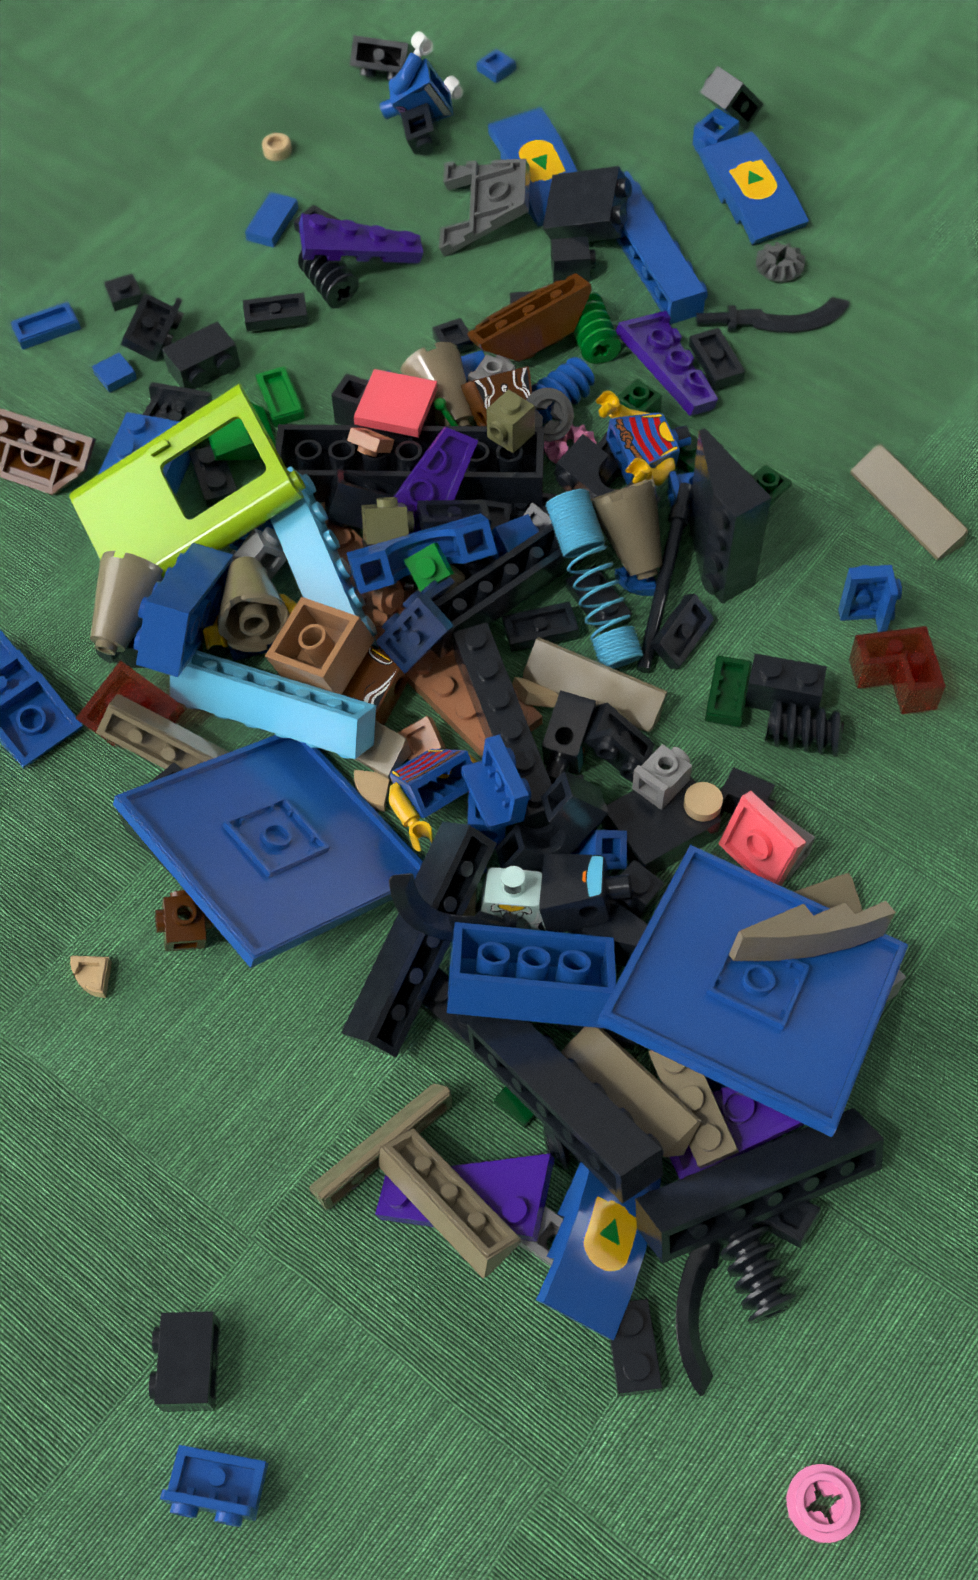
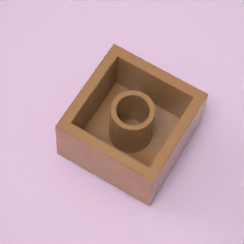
[265,597,375,695]

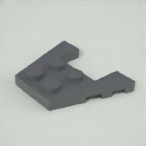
[439,159,530,256]

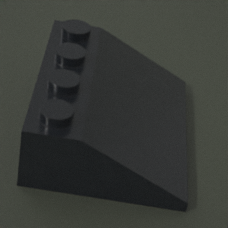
[689,428,771,604]

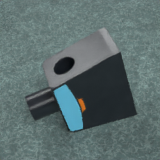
[542,690,596,784]
[539,854,633,933]

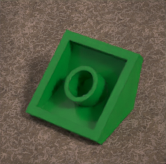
[208,402,276,461]

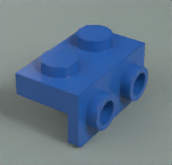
[838,565,902,634]
[461,735,531,830]
[160,1445,268,1527]

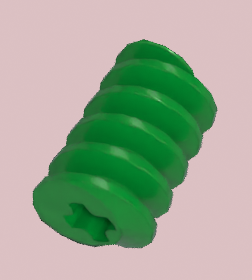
[573,292,621,364]

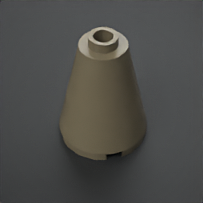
[400,342,475,426]
[591,479,662,580]
[90,551,164,655]
[217,556,290,652]

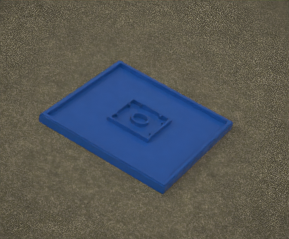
[113,735,423,968]
[597,845,909,1137]

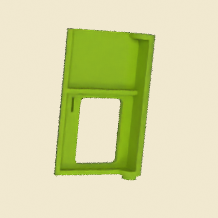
[69,383,306,578]

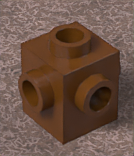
[155,890,212,952]

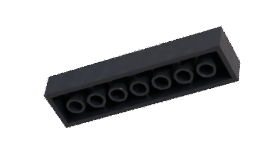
[275,424,544,505]

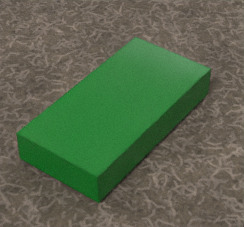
[255,366,305,427]

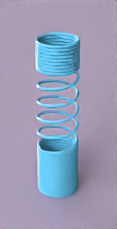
[545,489,644,669]

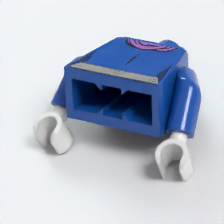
[380,31,463,125]

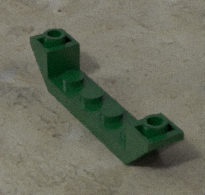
[617,379,792,506]

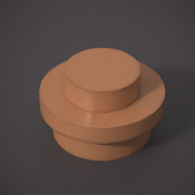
[372,581,404,614]

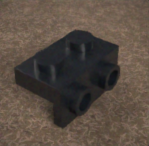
[120,292,184,362]
[143,382,213,443]
[583,702,655,782]

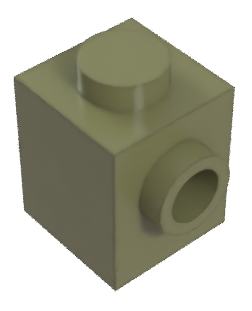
[486,390,535,453]
[361,497,414,545]

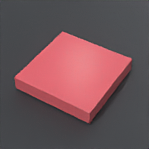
[354,369,437,437]
[718,791,806,886]

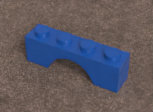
[346,513,497,594]

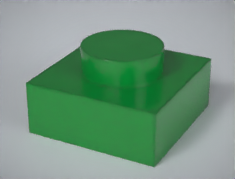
[404,542,454,592]

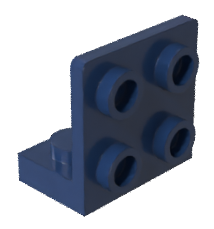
[376,577,455,674]

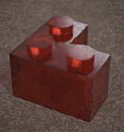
[849,626,946,714]
[76,660,185,746]

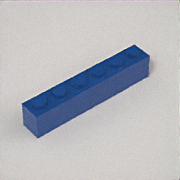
[615,171,708,325]

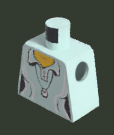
[478,866,546,931]

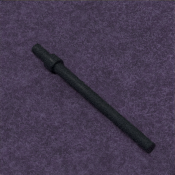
[636,483,692,673]

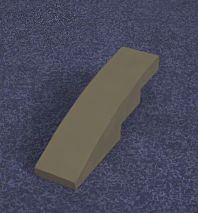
[729,901,896,961]

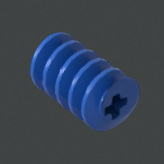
[531,357,595,424]

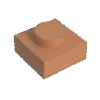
[347,428,394,457]
[398,716,446,761]

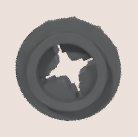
[756,241,805,282]
[526,388,574,442]

